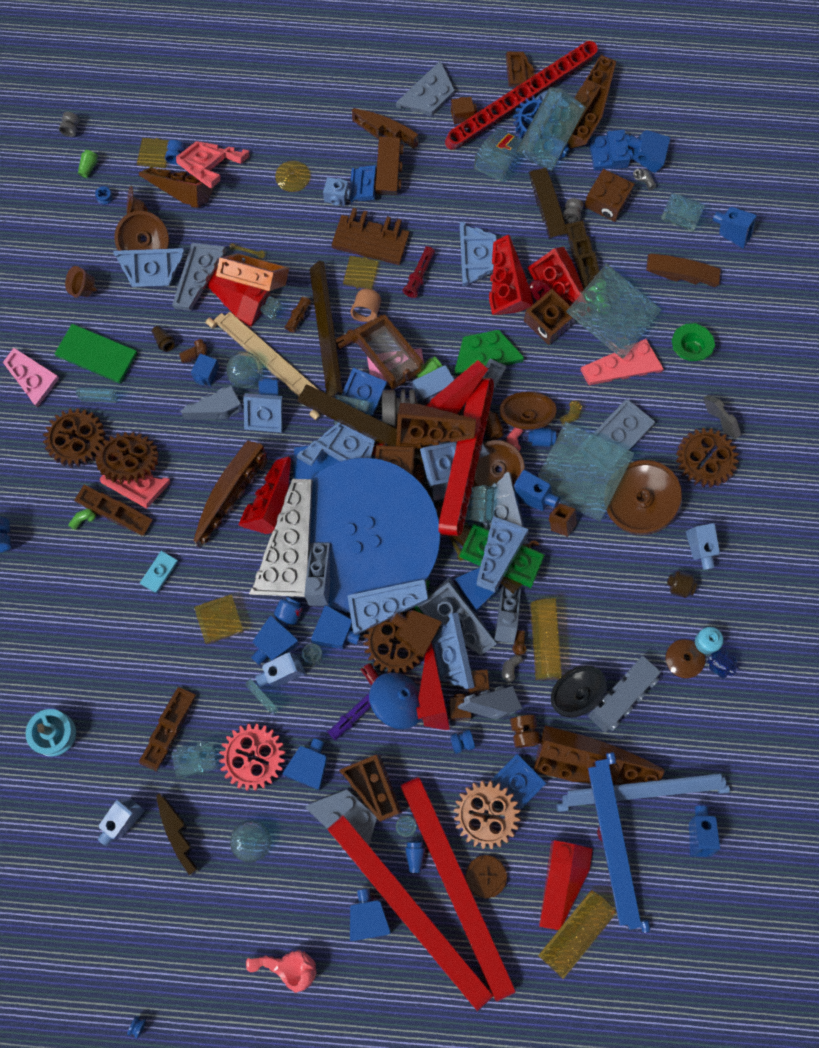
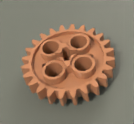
[454,780,521,849]

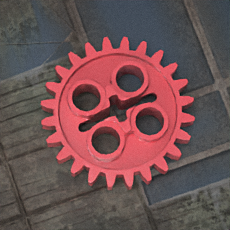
[219,724,286,791]

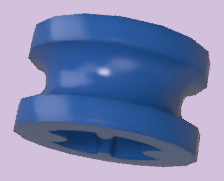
[95,186,113,205]
[127,1016,147,1039]

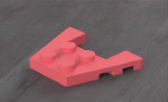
[176,141,249,188]

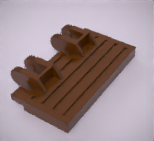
[331,208,409,265]

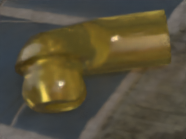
[560,400,582,425]

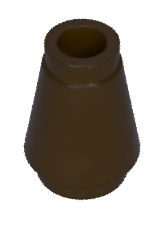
[151,326,175,352]

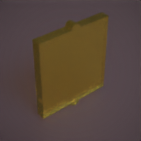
[137,138,169,169]
[343,256,379,289]

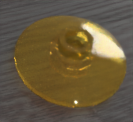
[275,161,310,192]

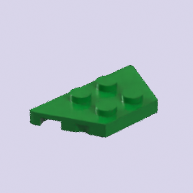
[454,330,524,376]

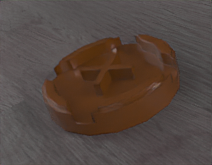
[465,855,507,898]

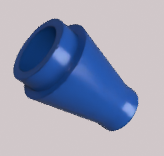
[405,841,426,873]

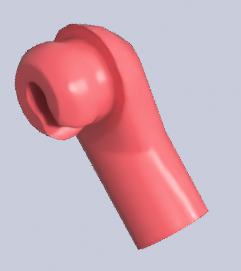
[506,428,523,451]

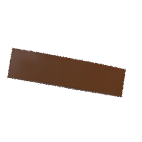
[352,108,418,149]
[646,253,721,287]
[74,484,152,537]
[139,687,196,772]

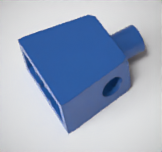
[627,130,670,173]
[712,207,757,249]
[514,470,560,511]
[454,567,499,613]
[311,605,361,649]
[251,616,299,665]
[283,738,328,791]
[689,806,720,857]
[350,889,391,942]

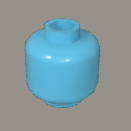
[695,627,723,654]

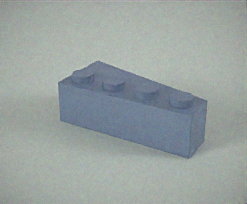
[587,656,661,732]

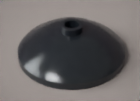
[551,665,607,718]

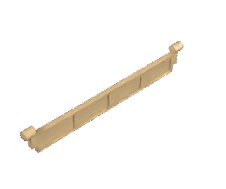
[206,312,321,421]

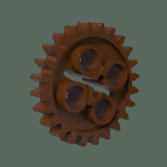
[43,408,106,468]
[676,428,739,488]
[95,432,159,485]
[363,613,424,673]

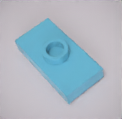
[140,551,178,594]

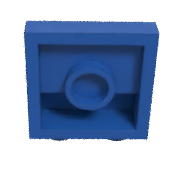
[588,130,633,171]

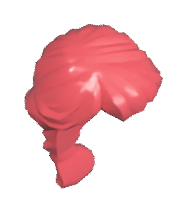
[246,949,316,993]

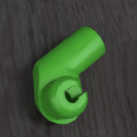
[68,509,96,530]

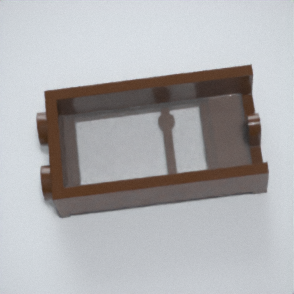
[354,315,423,390]

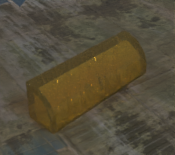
[530,598,562,681]
[538,890,617,979]

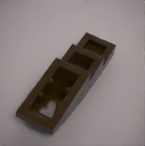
[529,167,567,239]
[565,220,603,291]
[156,793,199,876]

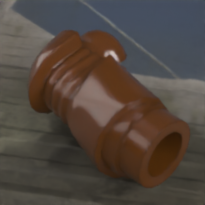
[179,339,207,364]

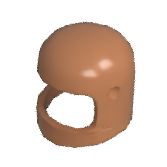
[350,288,381,322]

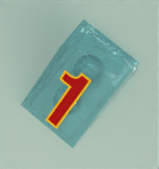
[474,127,529,183]

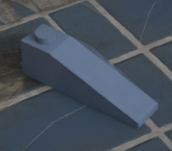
[418,578,497,655]

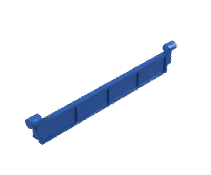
[588,752,650,933]

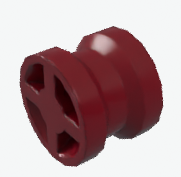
[529,279,550,300]

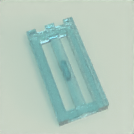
[76,387,118,403]
[245,678,279,715]

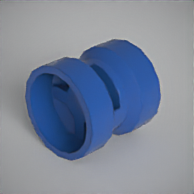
[165,140,185,165]
[450,729,475,754]

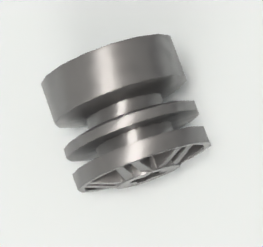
[382,389,417,428]

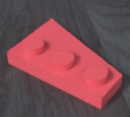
[100,475,170,508]

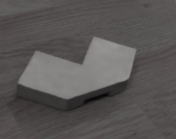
[703,395,741,439]

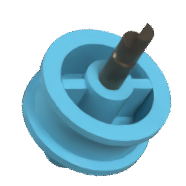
[26,709,76,757]

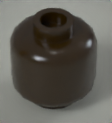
[666,570,697,598]

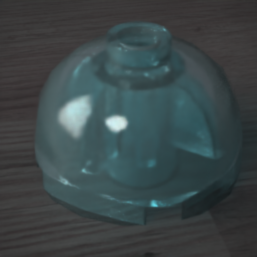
[227,352,264,389]
[230,820,272,863]

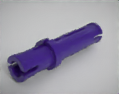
[327,693,371,741]

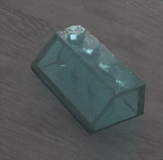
[516,87,586,171]

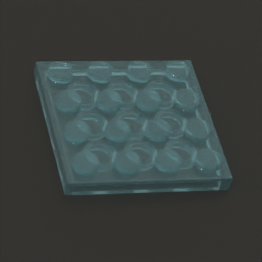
[566,263,662,359]
[537,422,634,522]

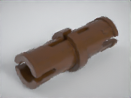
[284,296,311,333]

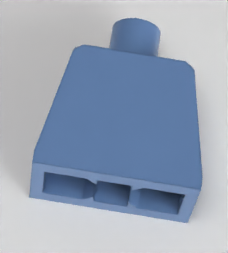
[686,523,720,570]
[255,652,306,687]
[98,797,145,846]

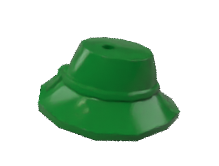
[671,323,715,361]

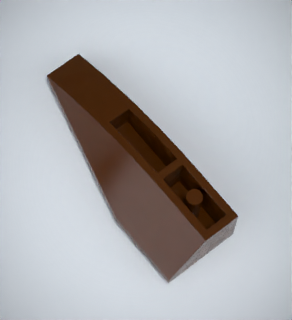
[554,55,616,148]
[193,440,267,548]
[534,725,664,785]

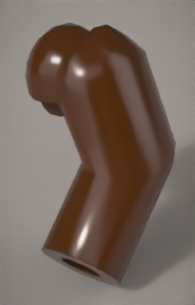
[512,630,527,656]

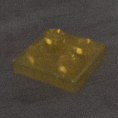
[194,594,244,645]

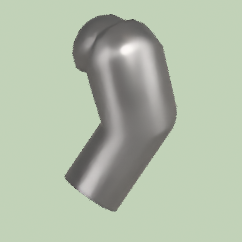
[502,655,523,682]

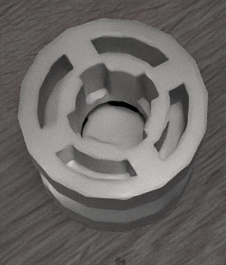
[58,112,80,137]
[563,198,584,223]

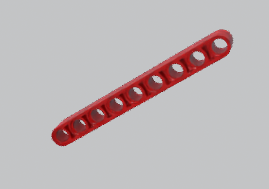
[438,378,494,536]

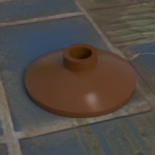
[665,639,705,679]

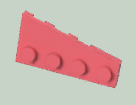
[581,339,663,385]

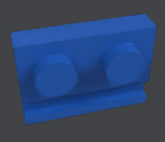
[349,165,377,202]

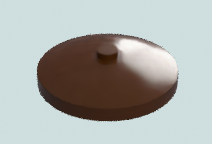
[604,460,682,535]

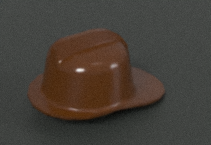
[126,186,148,214]
[65,266,98,298]

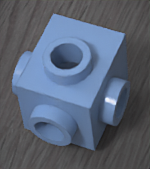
[323,177,351,206]

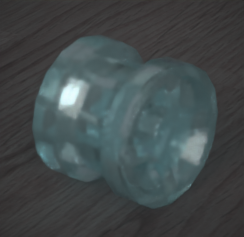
[260,297,283,320]
[302,643,323,666]
[396,816,416,837]

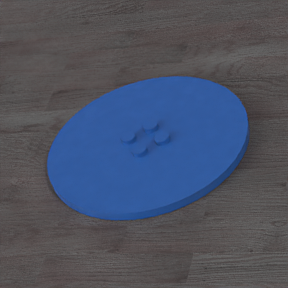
[310,458,441,613]

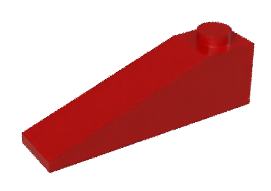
[489,235,533,315]
[238,456,291,534]

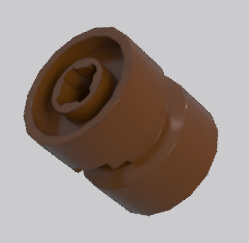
[510,715,540,748]

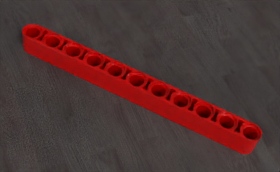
[445,41,598,150]
[400,776,516,1002]
[327,815,494,1012]

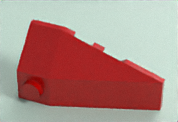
[527,246,592,321]
[206,267,271,327]
[426,360,488,414]
[416,643,450,730]
[539,840,592,930]

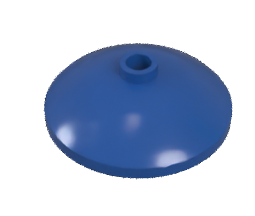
[369,672,421,729]

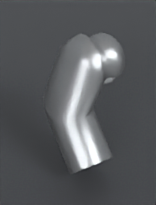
[633,168,656,190]

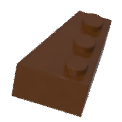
[376,137,404,195]
[339,754,403,821]

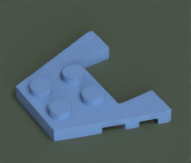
[297,422,375,466]

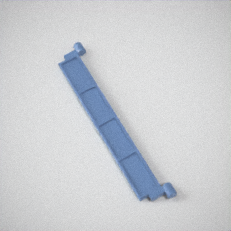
[557,774,730,812]

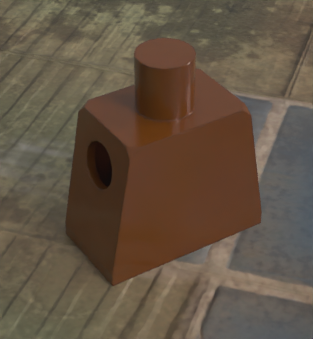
[390,610,442,656]

